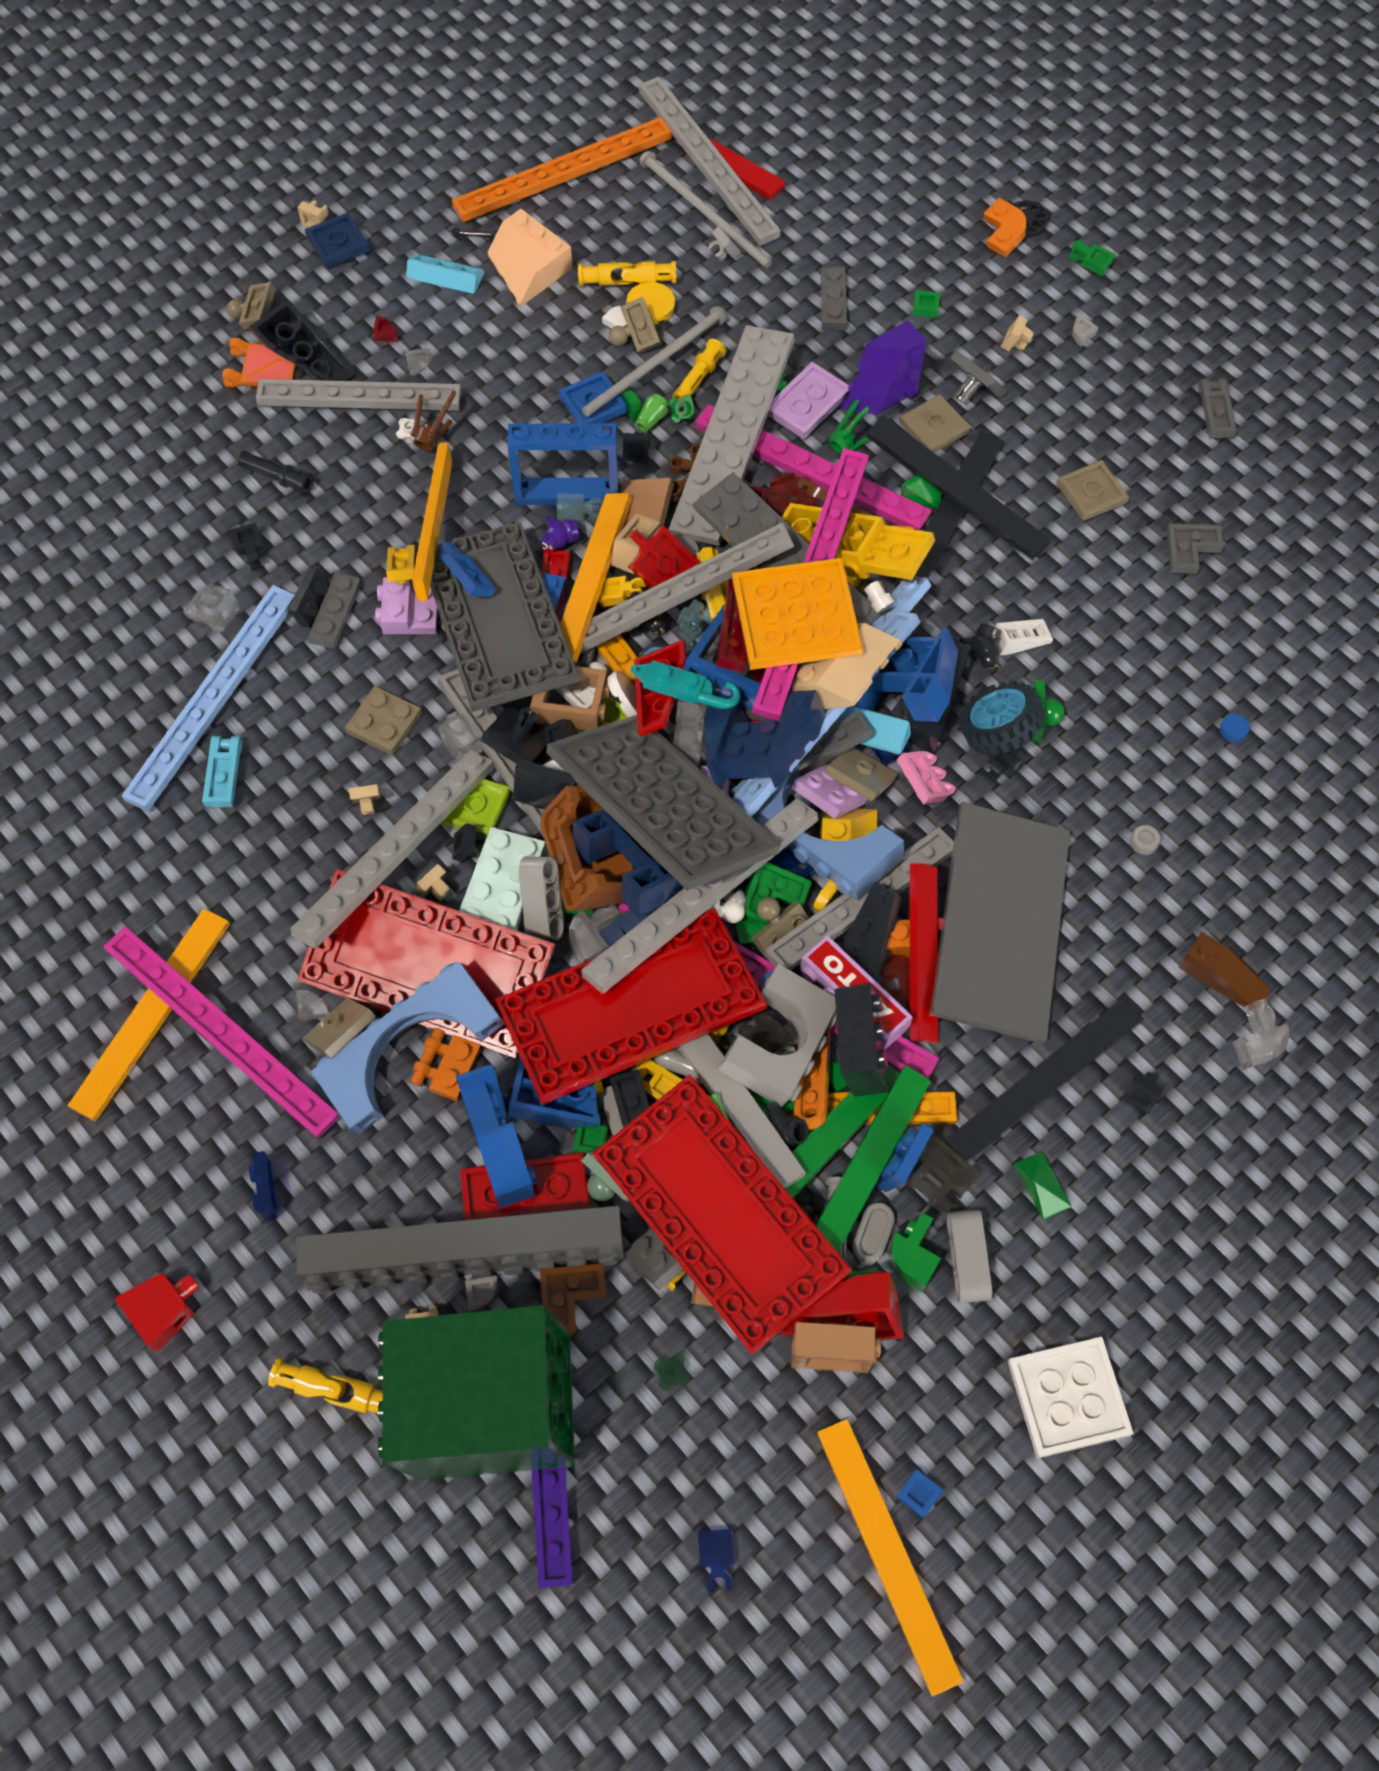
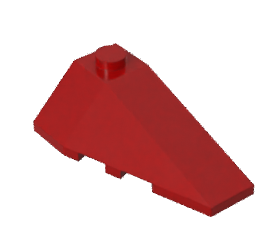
[634,639,687,737]
[777,1271,904,1340]

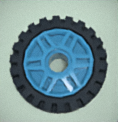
[959,681,1045,755]

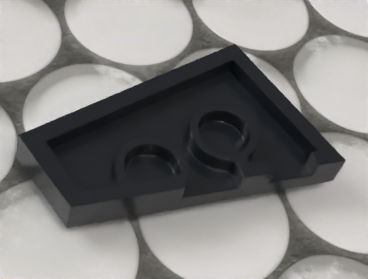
[840,882,902,986]

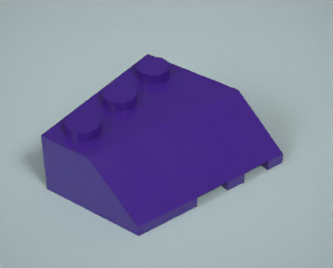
[840,320,927,415]

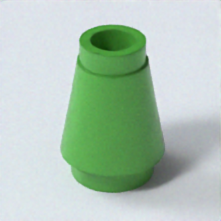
[635,394,669,433]

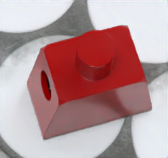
[115,1273,200,1353]

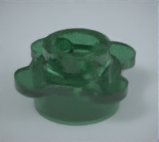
[654,1354,690,1391]

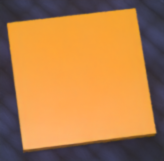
[732,558,863,670]

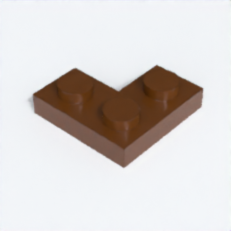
[540,1263,606,1333]

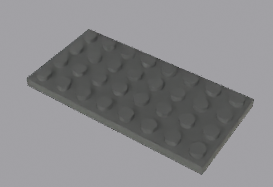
[546,715,781,890]

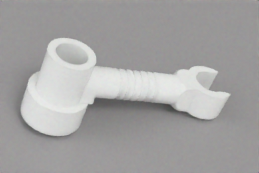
[864,581,895,613]

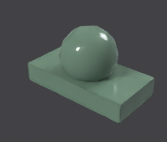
[581,1148,630,1203]

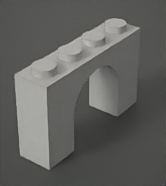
[718,963,837,1107]

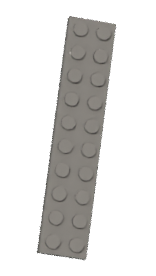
[668,325,795,546]

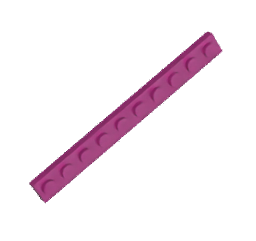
[695,404,932,531]
[103,926,340,1139]

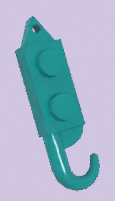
[630,660,741,710]

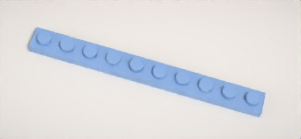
[122,585,295,812]
[732,610,920,817]

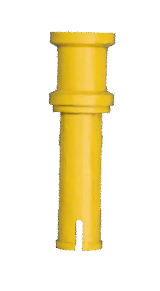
[672,339,727,399]

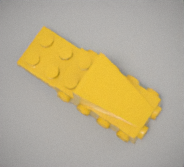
[781,503,935,588]

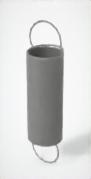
[580,647,595,668]

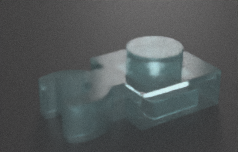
[557,493,603,521]
[678,599,704,646]

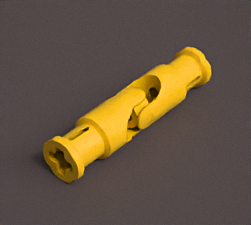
[578,261,676,286]
[268,1357,383,1414]

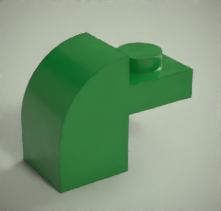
[889,1212,941,1293]

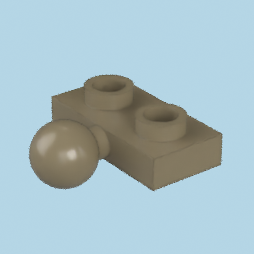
[227,282,276,330]
[609,297,662,355]
[752,897,809,961]

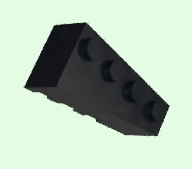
[890,638,970,755]

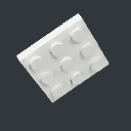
[1007,1337,1134,1459]

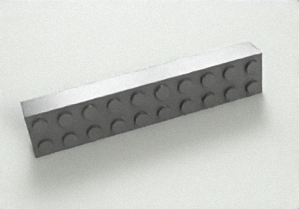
[296,1206,624,1294]

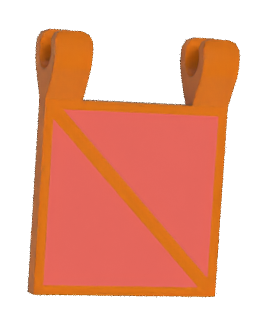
[222,338,296,387]

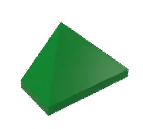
[901,475,942,509]
[1014,1151,1071,1220]

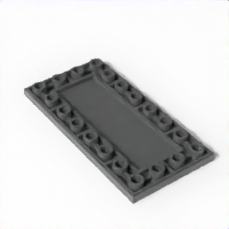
[430,522,580,712]
[930,802,1070,1044]

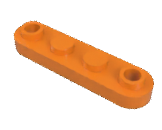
[794,1027,831,1130]

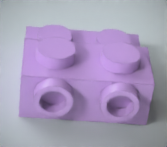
[375,577,438,634]

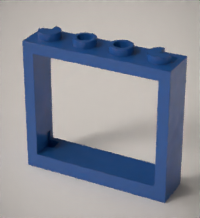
[507,423,619,505]
[684,605,792,710]

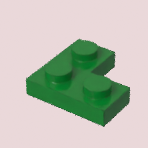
[744,862,812,925]

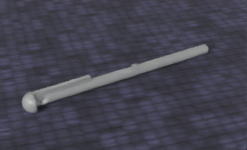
[640,151,772,269]
[582,306,726,416]

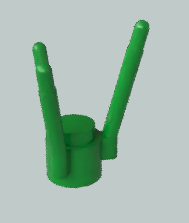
[829,400,871,455]

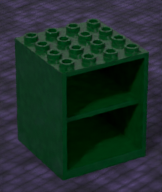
[378,1305,575,1480]

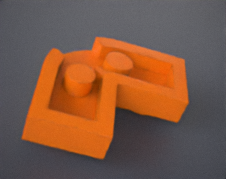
[984,198,1027,258]

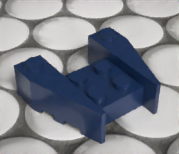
[704,690,826,790]
[573,810,683,918]

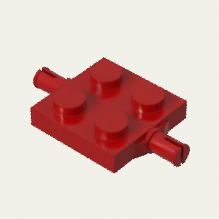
[628,526,701,600]

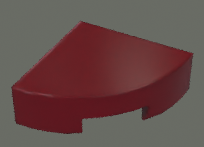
[372,316,398,342]

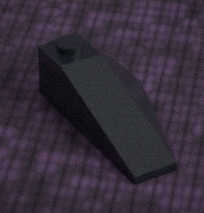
[249,299,356,381]

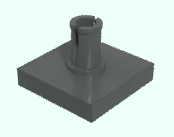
[950,350,1007,405]

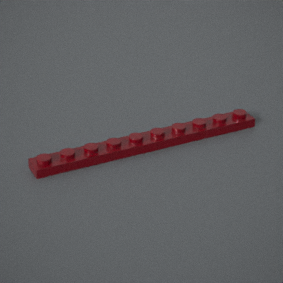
[716,484,767,673]

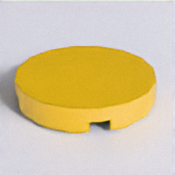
[626,282,675,325]

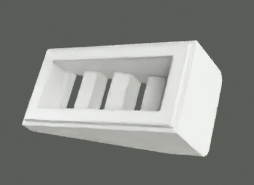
[995,619,1053,656]

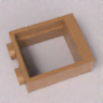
[530,666,611,730]
[791,1322,881,1373]

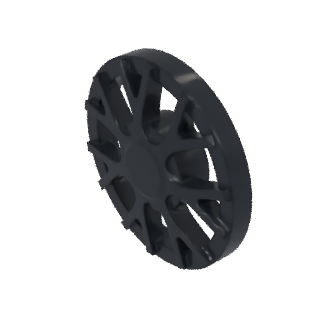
[1012,200,1049,237]

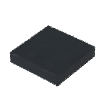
[513,759,574,810]

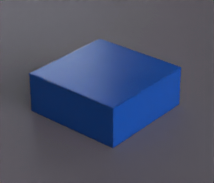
[896,1469,944,1519]

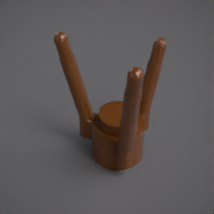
[410,391,456,452]

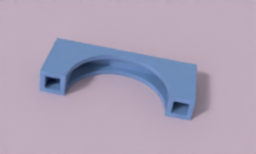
[731,764,905,900]
[311,961,505,1134]

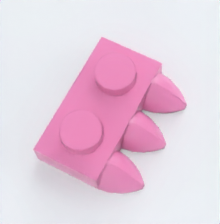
[897,751,956,805]

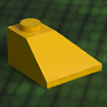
[820,808,877,841]

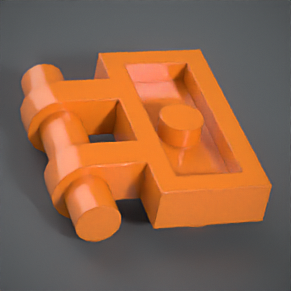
[410,1028,482,1102]

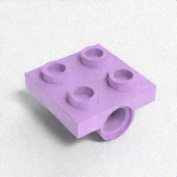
[792,764,867,819]

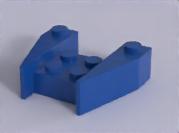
[854,627,959,722]
[456,1064,538,1209]

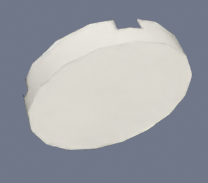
[607,670,637,717]

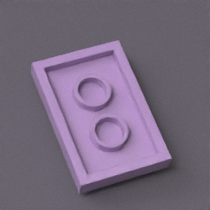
[767,362,850,439]

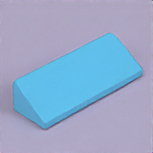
[406,254,484,294]
[830,706,911,755]

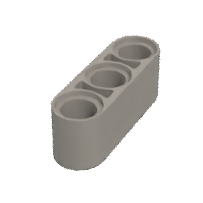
[519,856,564,941]
[947,1210,992,1303]

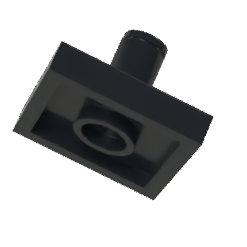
[480,705,546,764]

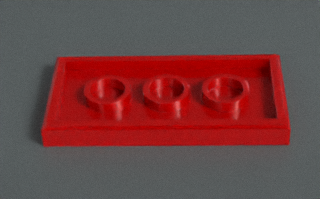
[460,1152,590,1220]

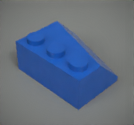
[508,1058,600,1128]

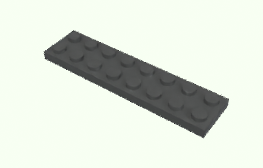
[693,472,881,625]

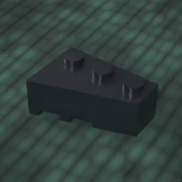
[834,983,890,1097]

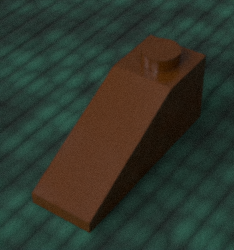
[1178,932,1272,1015]

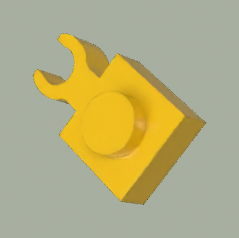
[598,576,646,607]

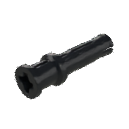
[238,451,314,495]

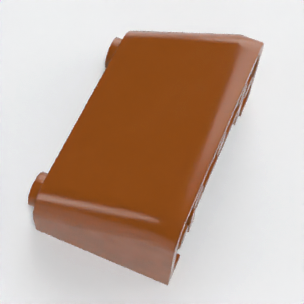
[541,786,633,911]

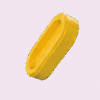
[813,880,841,912]

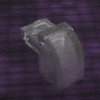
[183,584,239,632]
[569,905,620,964]
[1233,998,1289,1070]

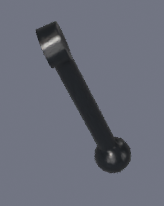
[451,227,498,239]

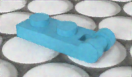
[202,736,243,807]

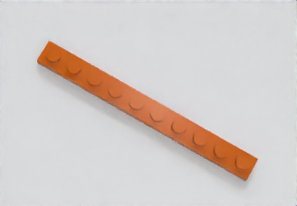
[452,117,672,222]

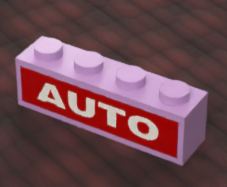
[800,935,913,1050]

